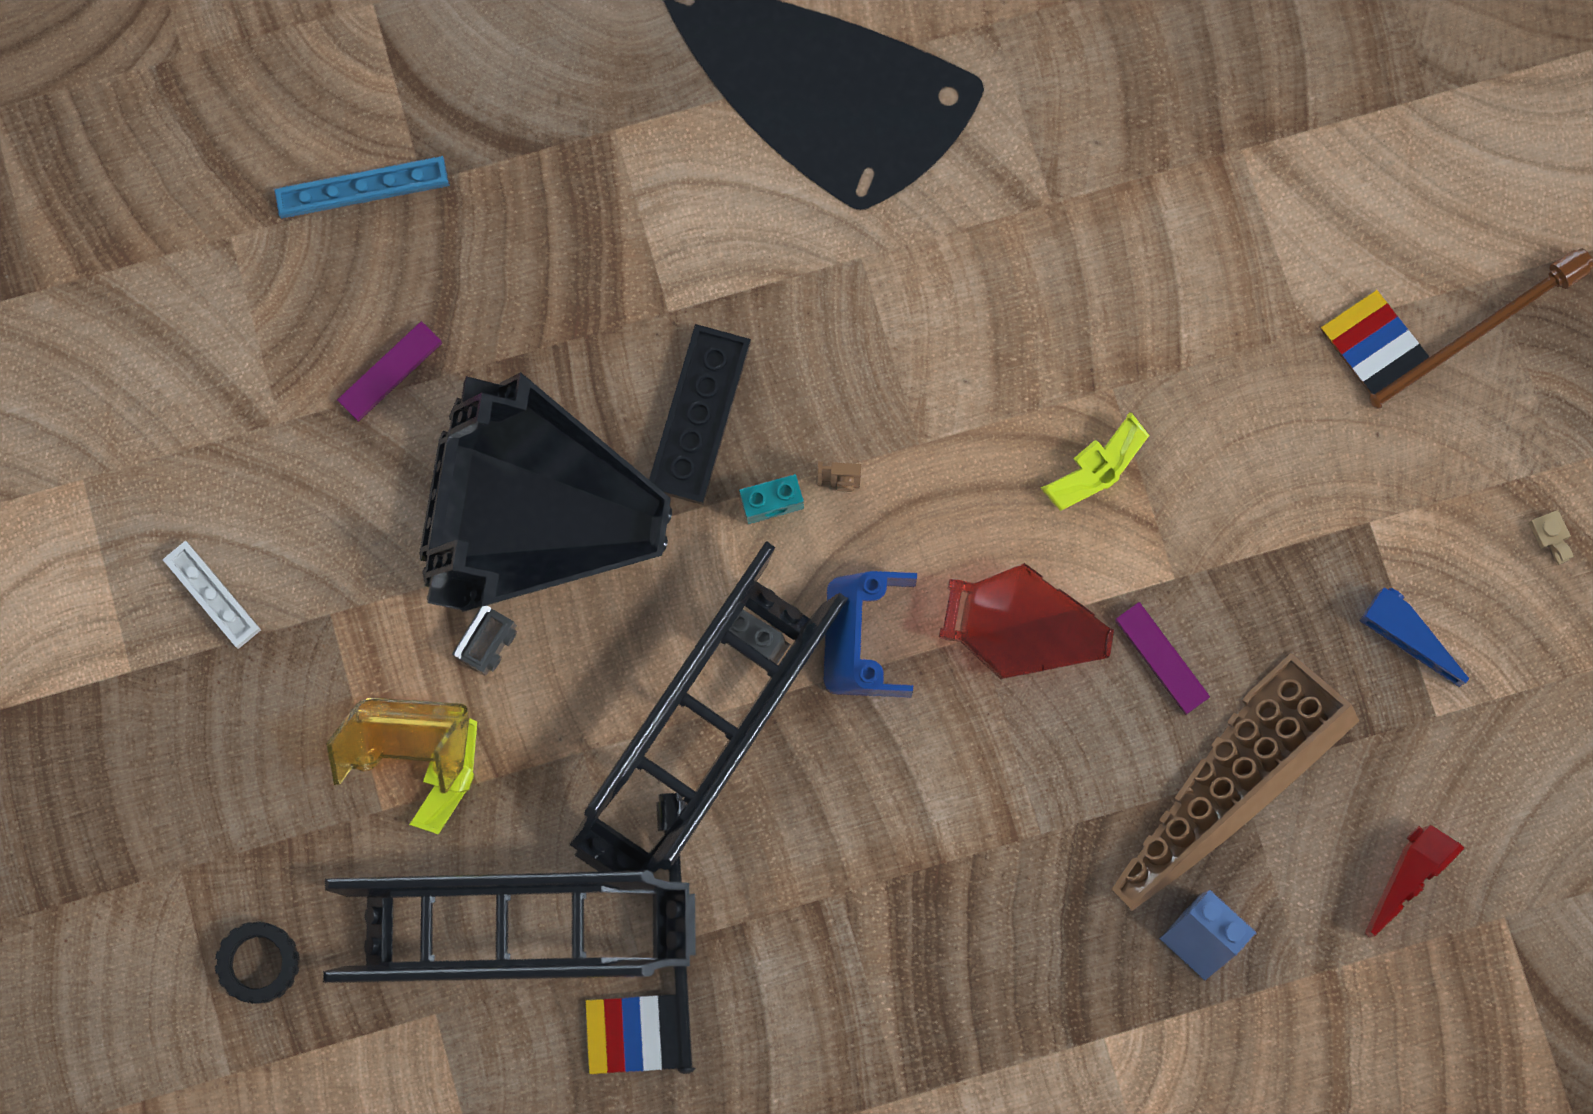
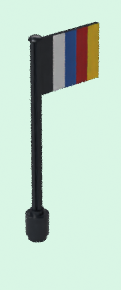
[586,793,695,1074]

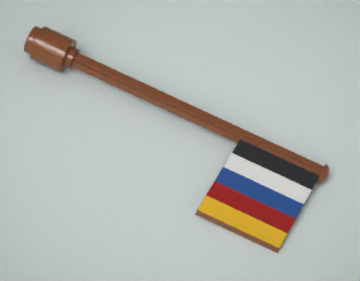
[1320,248,1593,409]

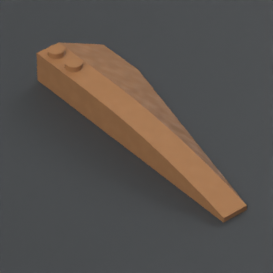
[1111,653,1359,911]

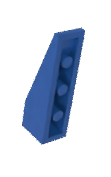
[1359,587,1469,687]

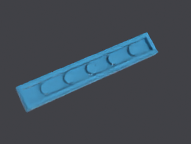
[274,156,449,219]

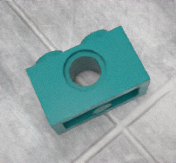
[739,474,804,524]

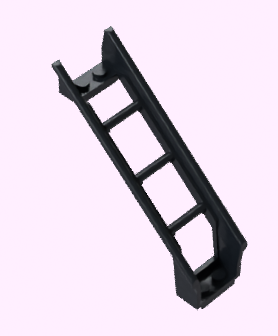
[569,541,848,873]
[323,870,696,983]

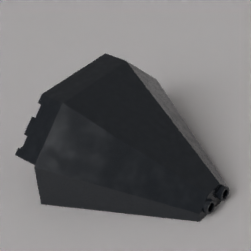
[419,372,672,612]

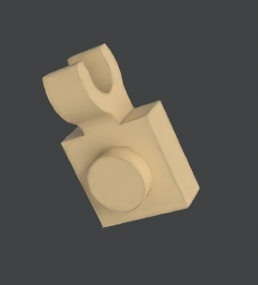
[1529,510,1574,565]

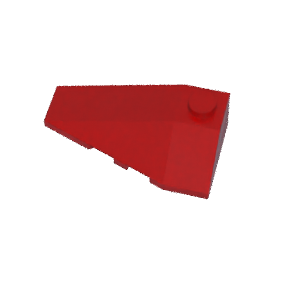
[1364,825,1465,938]

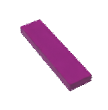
[337,321,442,422]
[1115,602,1210,715]

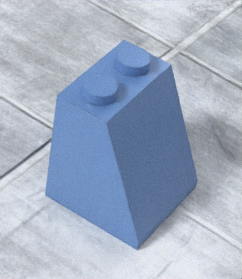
[1160,890,1256,980]

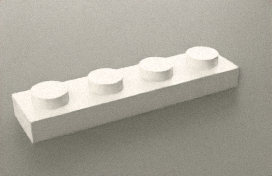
[162,541,261,649]

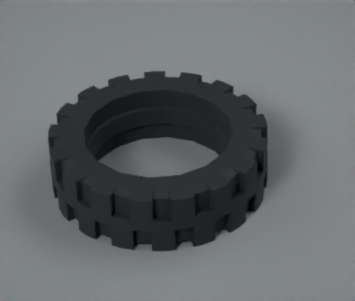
[215,922,300,1004]

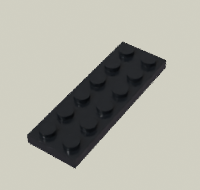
[649,324,751,505]

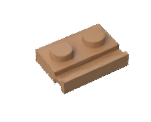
[817,461,861,492]

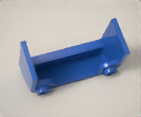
[823,571,917,698]

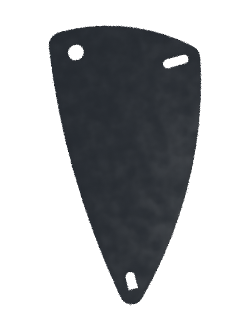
[663,0,984,210]

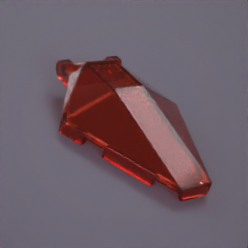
[939,563,1114,679]

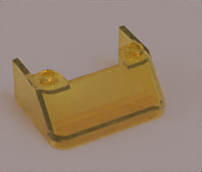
[326,698,469,793]

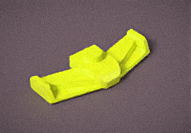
[1041,412,1150,511]
[409,711,477,835]

